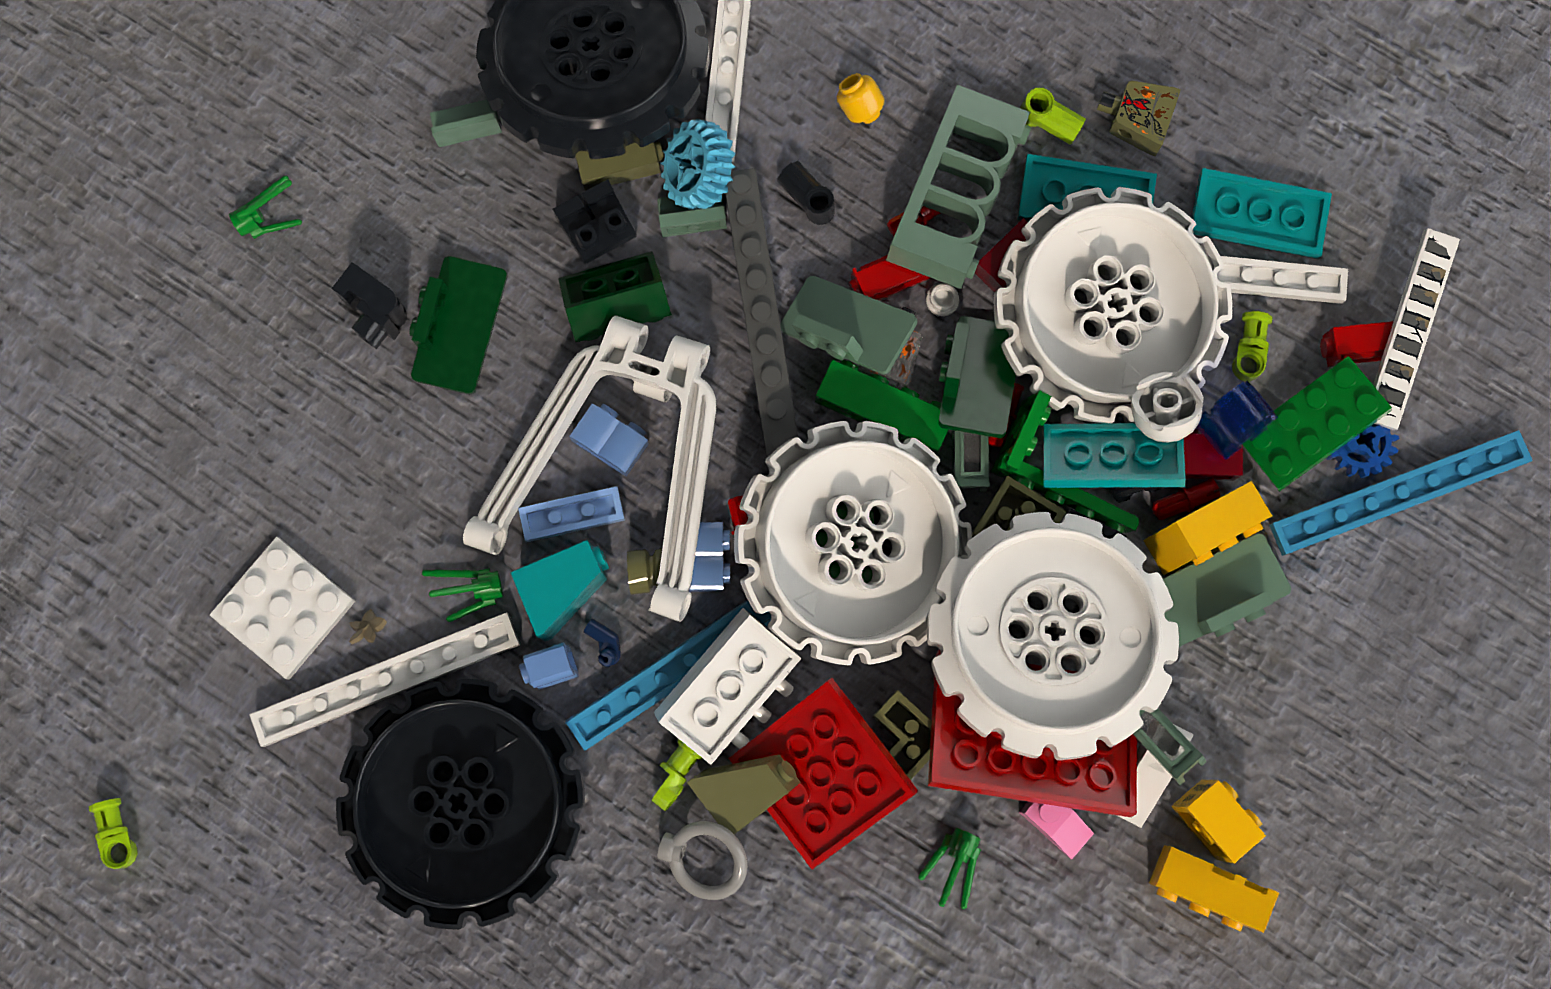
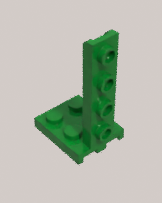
[990,390,1139,533]

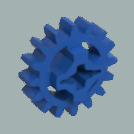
[1326,424,1399,478]

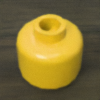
[837,73,885,124]

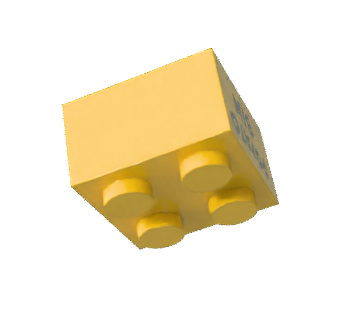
[1171,780,1266,864]

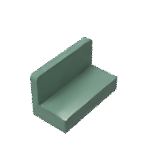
[430,100,502,147]
[657,197,727,237]

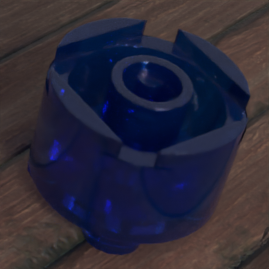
[1197,380,1278,460]

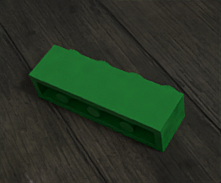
[815,360,948,455]

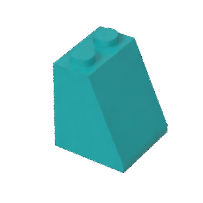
[510,540,610,642]

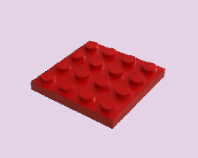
[728,678,918,869]

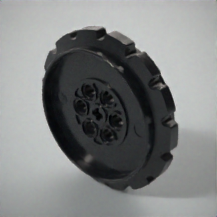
[476,0,709,159]
[336,679,585,930]

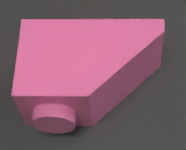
[1019,802,1094,859]

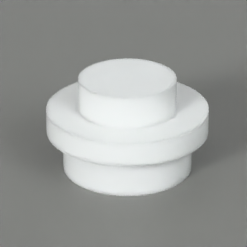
[926,283,959,316]

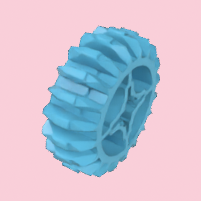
[660,119,736,210]

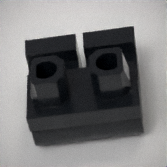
[552,179,637,265]
[331,262,407,349]

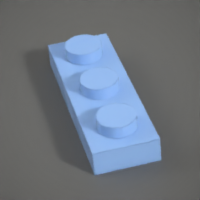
[518,486,625,542]

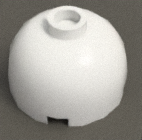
[1131,372,1204,443]

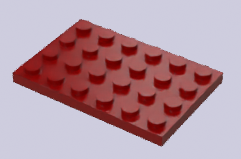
[928,649,1137,818]

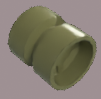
[627,548,662,595]

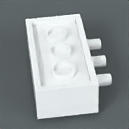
[654,608,802,765]

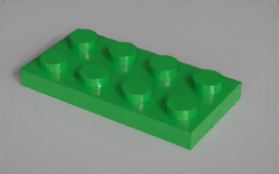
[1241,356,1392,492]

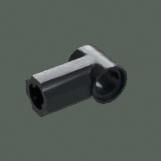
[777,160,835,225]

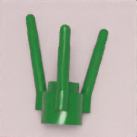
[229,176,302,239]
[422,568,503,622]
[918,827,981,909]

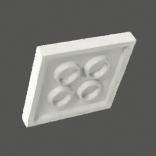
[210,537,356,680]

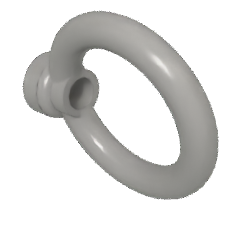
[657,821,748,900]

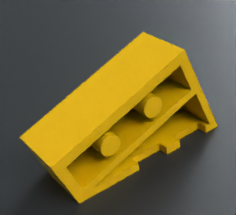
[1143,481,1272,575]
[1149,845,1280,933]

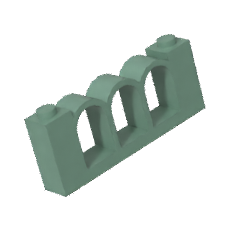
[886,85,1031,289]

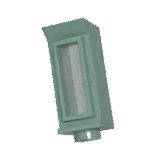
[952,430,990,492]
[1133,708,1207,785]

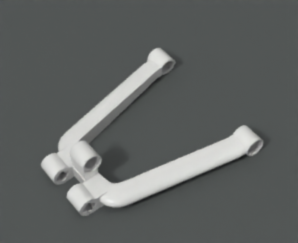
[463,316,716,622]

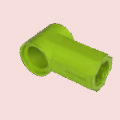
[1020,88,1086,145]

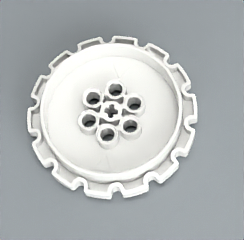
[994,187,1232,424]
[734,421,972,665]
[927,512,1179,760]

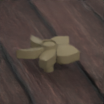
[349,609,387,644]

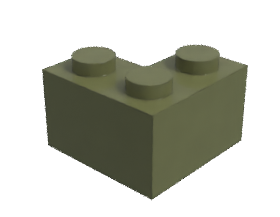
[971,476,1066,538]
[872,690,932,780]

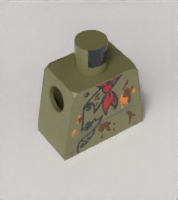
[1097,81,1181,156]

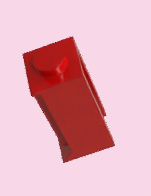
[848,255,930,301]
[1320,321,1394,367]

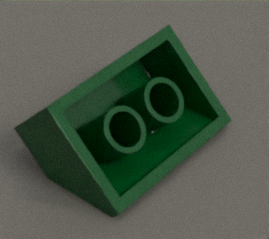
[558,251,672,343]

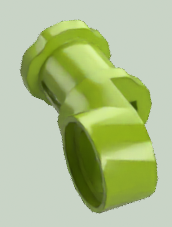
[1232,311,1273,382]
[652,739,703,811]
[88,798,137,869]

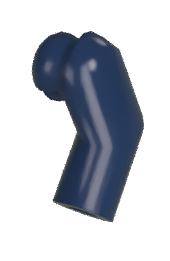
[584,618,621,667]

